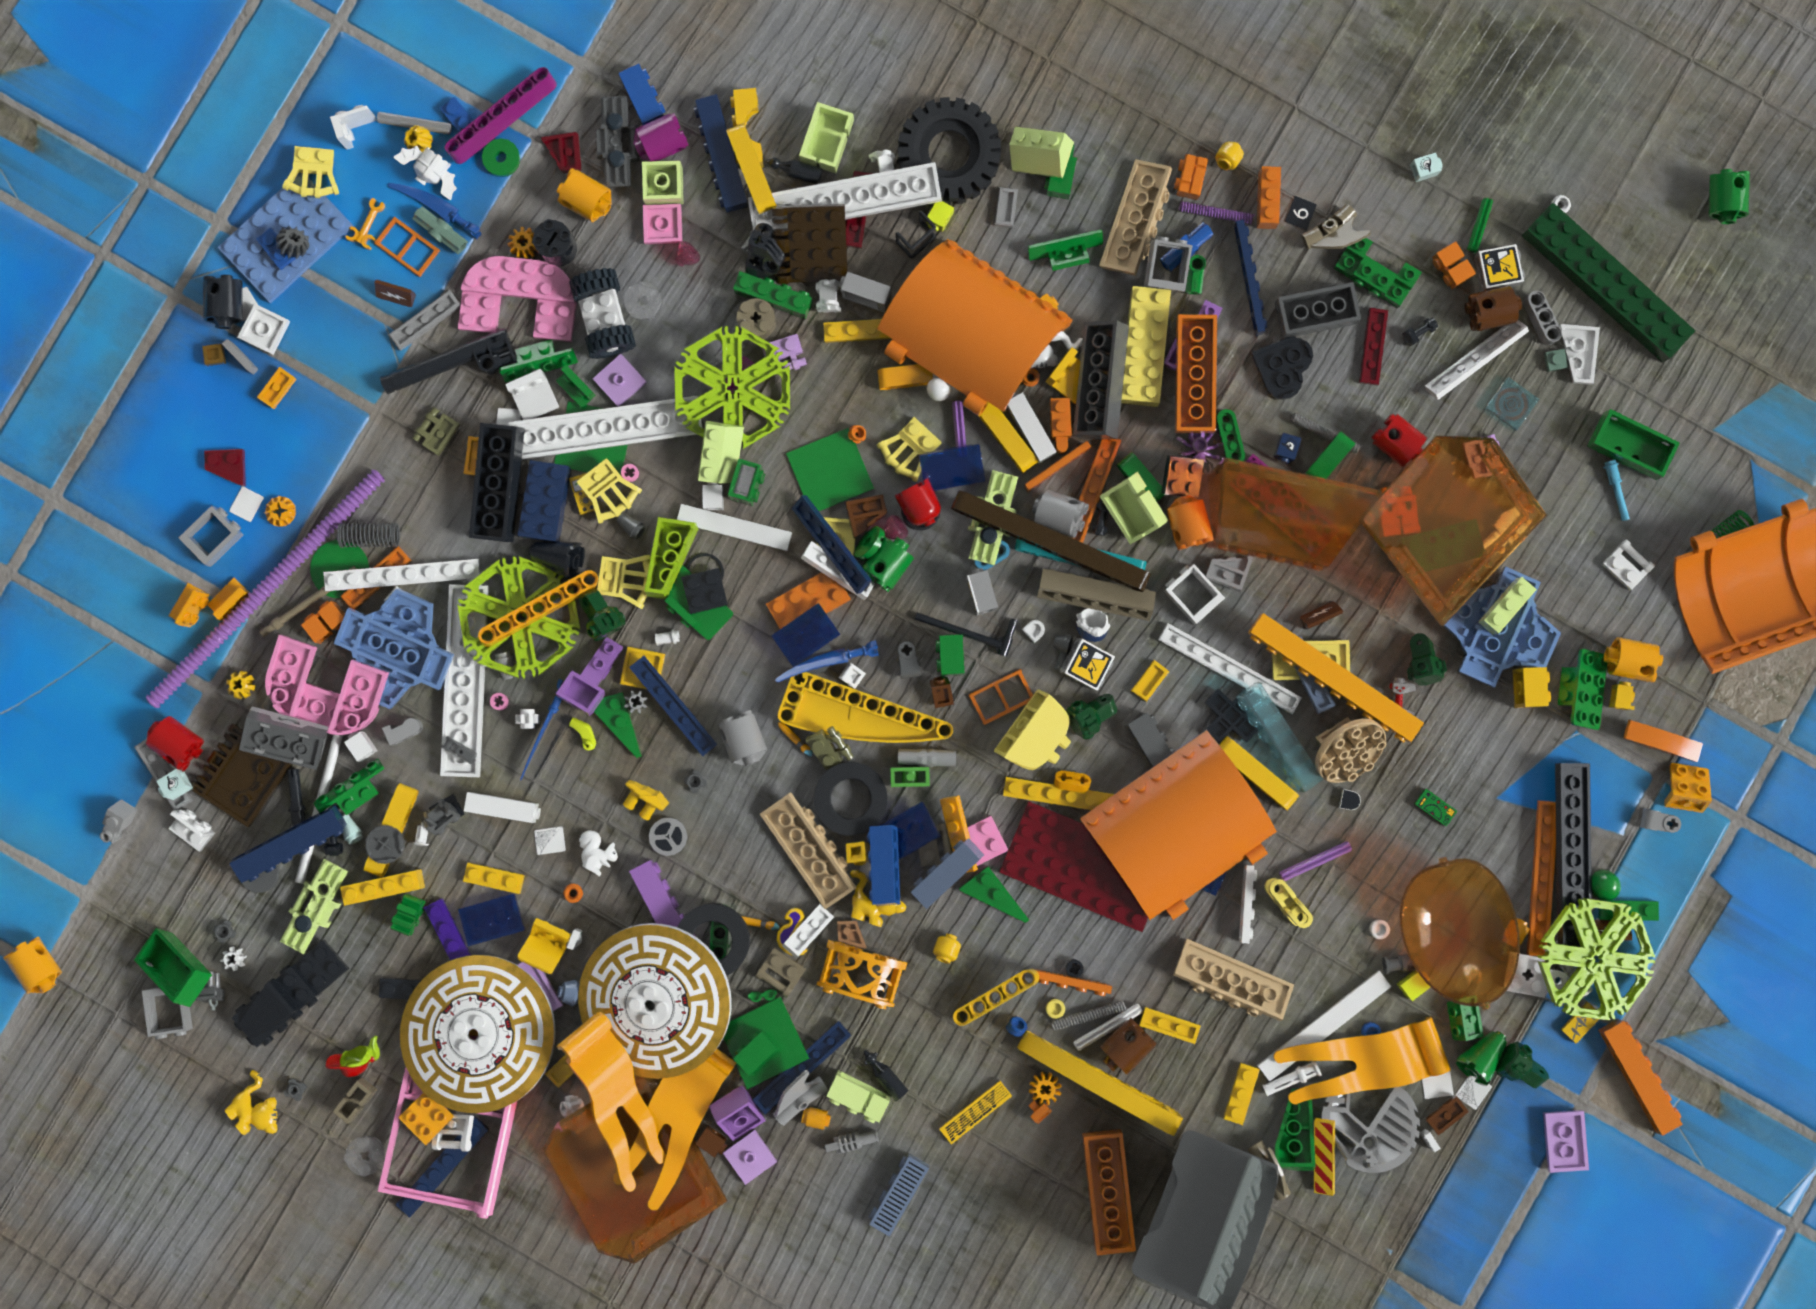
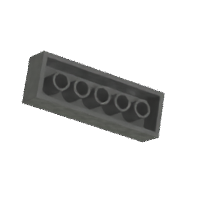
[1073,320,1129,440]

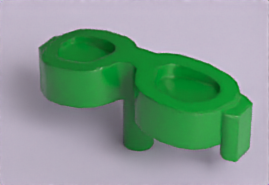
[748,989,777,1002]

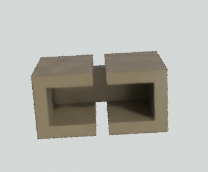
[333,1078,378,1124]

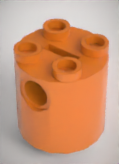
[1166,495,1214,550]

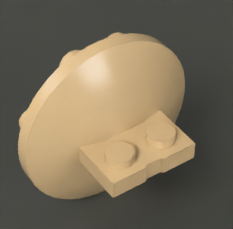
[1315,717,1387,783]

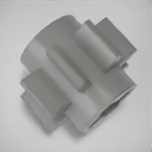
[624,691,647,714]

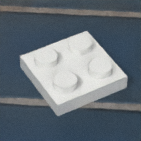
[238,303,291,355]

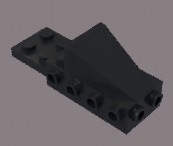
[232,939,350,1047]

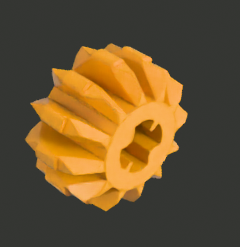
[508,227,537,259]
[1029,1072,1062,1105]

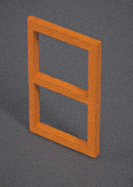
[374,216,440,277]
[968,669,1033,725]

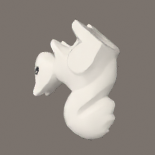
[579,830,618,876]

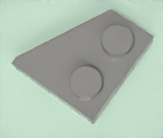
[1205,556,1253,592]

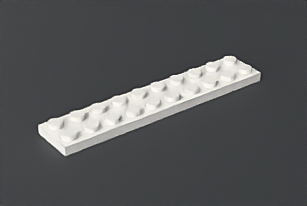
[748,162,942,234]
[508,396,703,460]
[440,584,489,777]

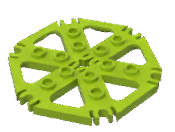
[674,326,790,449]
[457,556,580,679]
[1537,898,1655,1020]

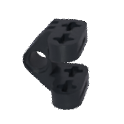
[745,223,785,279]

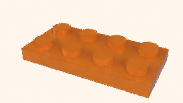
[766,572,851,637]

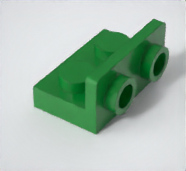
[556,365,596,408]
[1447,998,1484,1041]

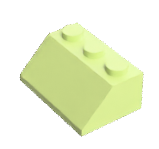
[1009,127,1074,178]
[698,421,744,484]

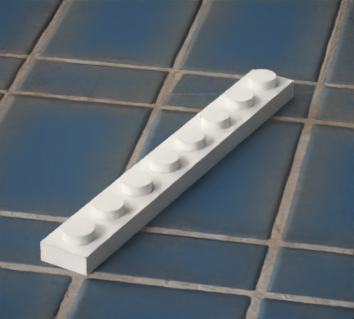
[323,559,480,591]

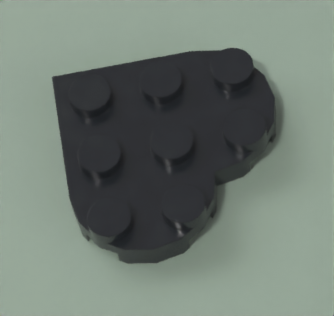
[1251,336,1313,400]

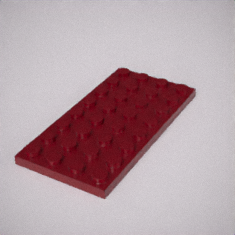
[999,801,1148,932]

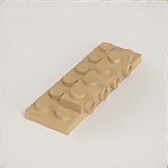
[1099,159,1172,276]
[760,792,857,909]
[1173,939,1294,1021]

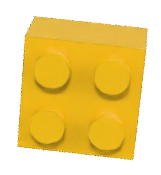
[1512,667,1551,708]

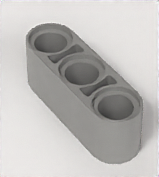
[1523,290,1562,346]

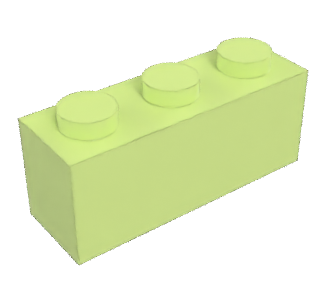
[1478,577,1537,635]

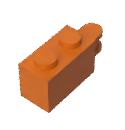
[1049,398,1072,454]

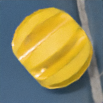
[404,126,433,152]
[226,671,256,699]

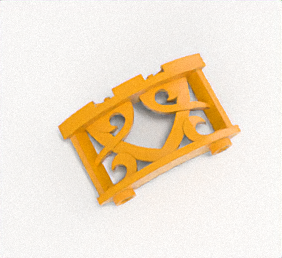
[816,940,907,1009]

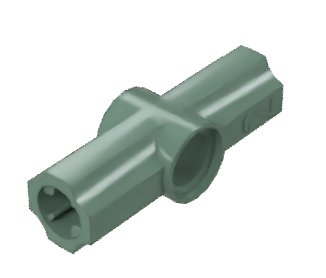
[412,206,468,254]

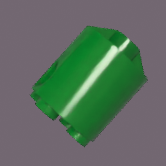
[1708,169,1750,225]
[862,537,914,592]

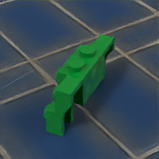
[1333,238,1422,308]

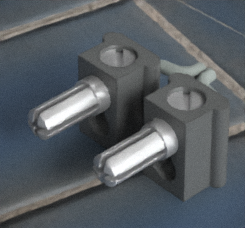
[195,971,225,1010]

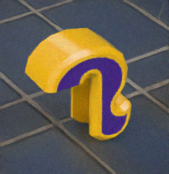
[776,908,808,956]

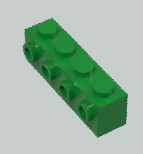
[733,271,812,320]

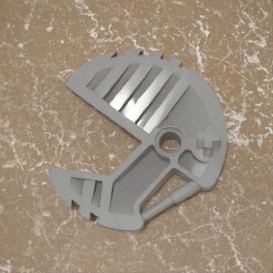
[1321,1087,1420,1173]

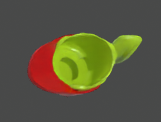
[326,1036,380,1077]

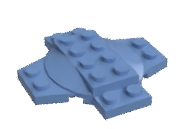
[1438,566,1561,688]
[334,588,454,709]

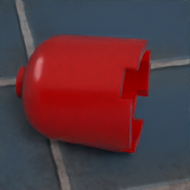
[895,478,941,527]

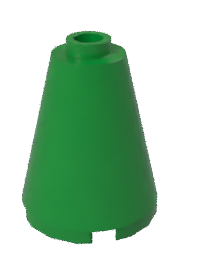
[1456,1031,1507,1086]

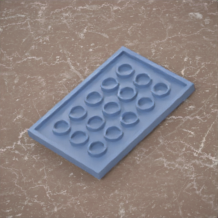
[218,173,354,303]

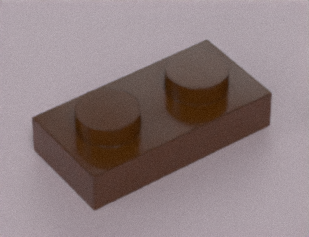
[1425,1095,1469,1136]

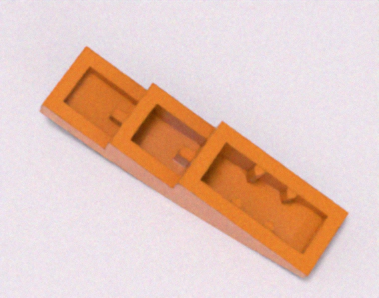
[1623,720,1703,762]

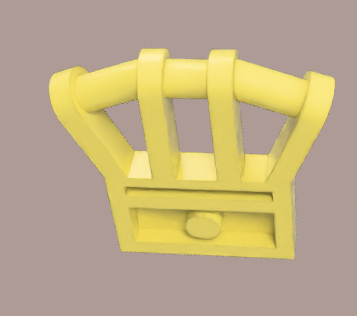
[282,146,339,199]
[876,417,942,482]
[576,458,642,524]
[597,555,651,609]

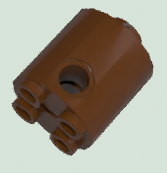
[1464,285,1522,331]
[1100,1018,1157,1075]

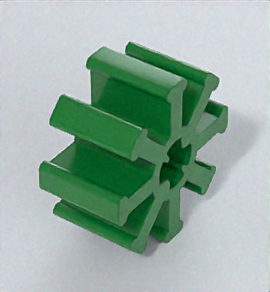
[390,894,426,936]

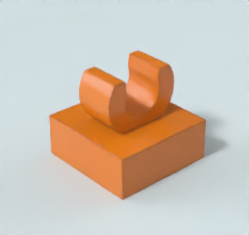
[1028,1100,1052,1124]

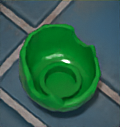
[1592,870,1621,901]

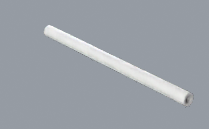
[295,734,343,884]

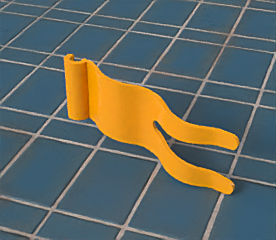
[556,1012,666,1192]
[1273,1016,1451,1104]
[613,1048,736,1210]

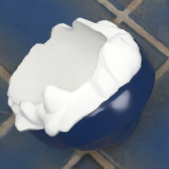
[1076,608,1110,642]

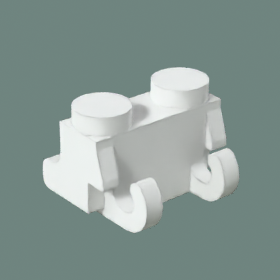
[869,150,895,173]
[816,279,841,313]

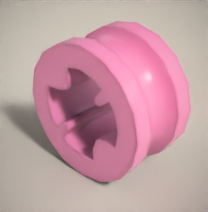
[621,464,639,482]
[490,693,509,711]

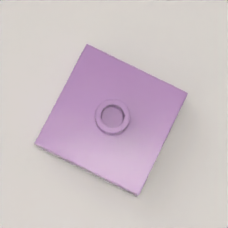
[593,354,647,407]
[723,1129,777,1185]

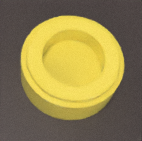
[1045,998,1065,1019]

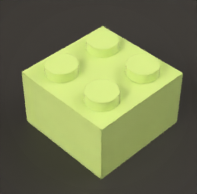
[642,161,684,205]

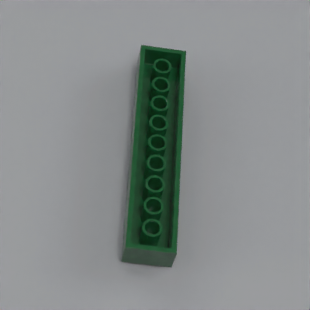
[1521,202,1696,363]

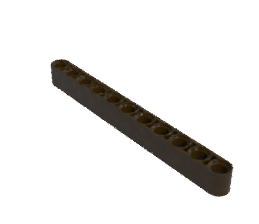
[951,490,1151,592]

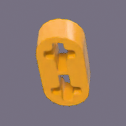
[1054,770,1091,793]

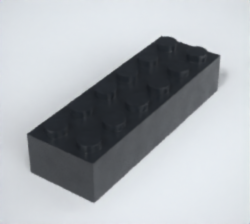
[469,423,525,542]

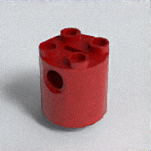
[1371,413,1427,467]
[146,716,204,772]

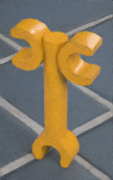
[345,198,385,250]

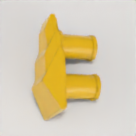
[623,780,669,820]

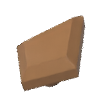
[837,920,866,949]

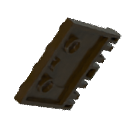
[772,204,848,284]
[191,723,292,827]

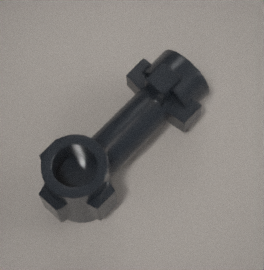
[1402,317,1438,346]
[1092,501,1109,536]
[324,836,343,856]

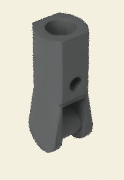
[441,736,477,764]

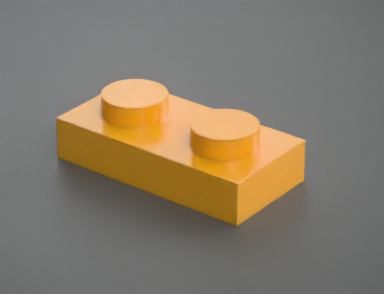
[257,367,297,409]
[464,436,479,476]

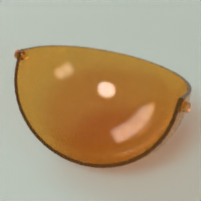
[1400,857,1520,1010]

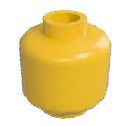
[1215,141,1244,171]
[933,933,961,964]

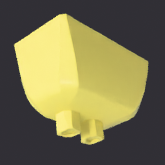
[994,689,1071,770]

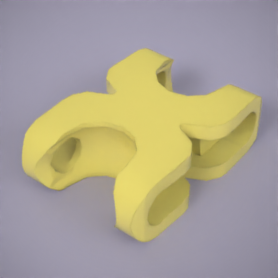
[1264,878,1313,928]

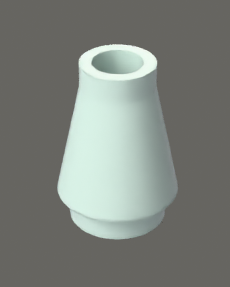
[342,814,363,844]

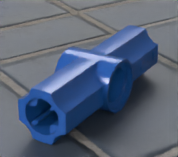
[1160,222,1214,272]

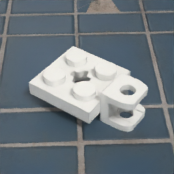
[1504,952,1568,998]

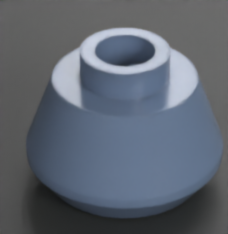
[557,980,580,1006]

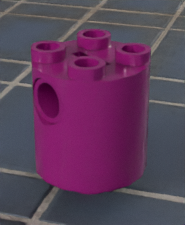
[633,113,689,162]

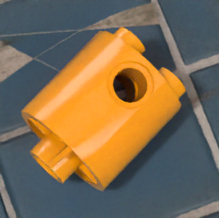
[557,168,611,222]
[1604,637,1663,683]
[3,937,62,994]

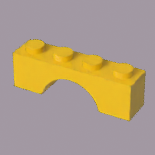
[730,88,764,168]
[340,869,425,906]

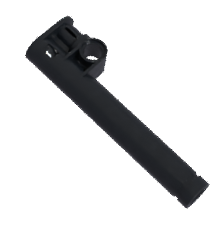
[380,328,517,394]

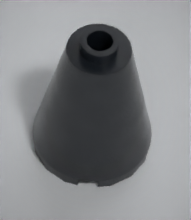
[529,542,585,580]

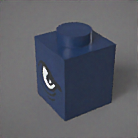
[1274,432,1301,464]

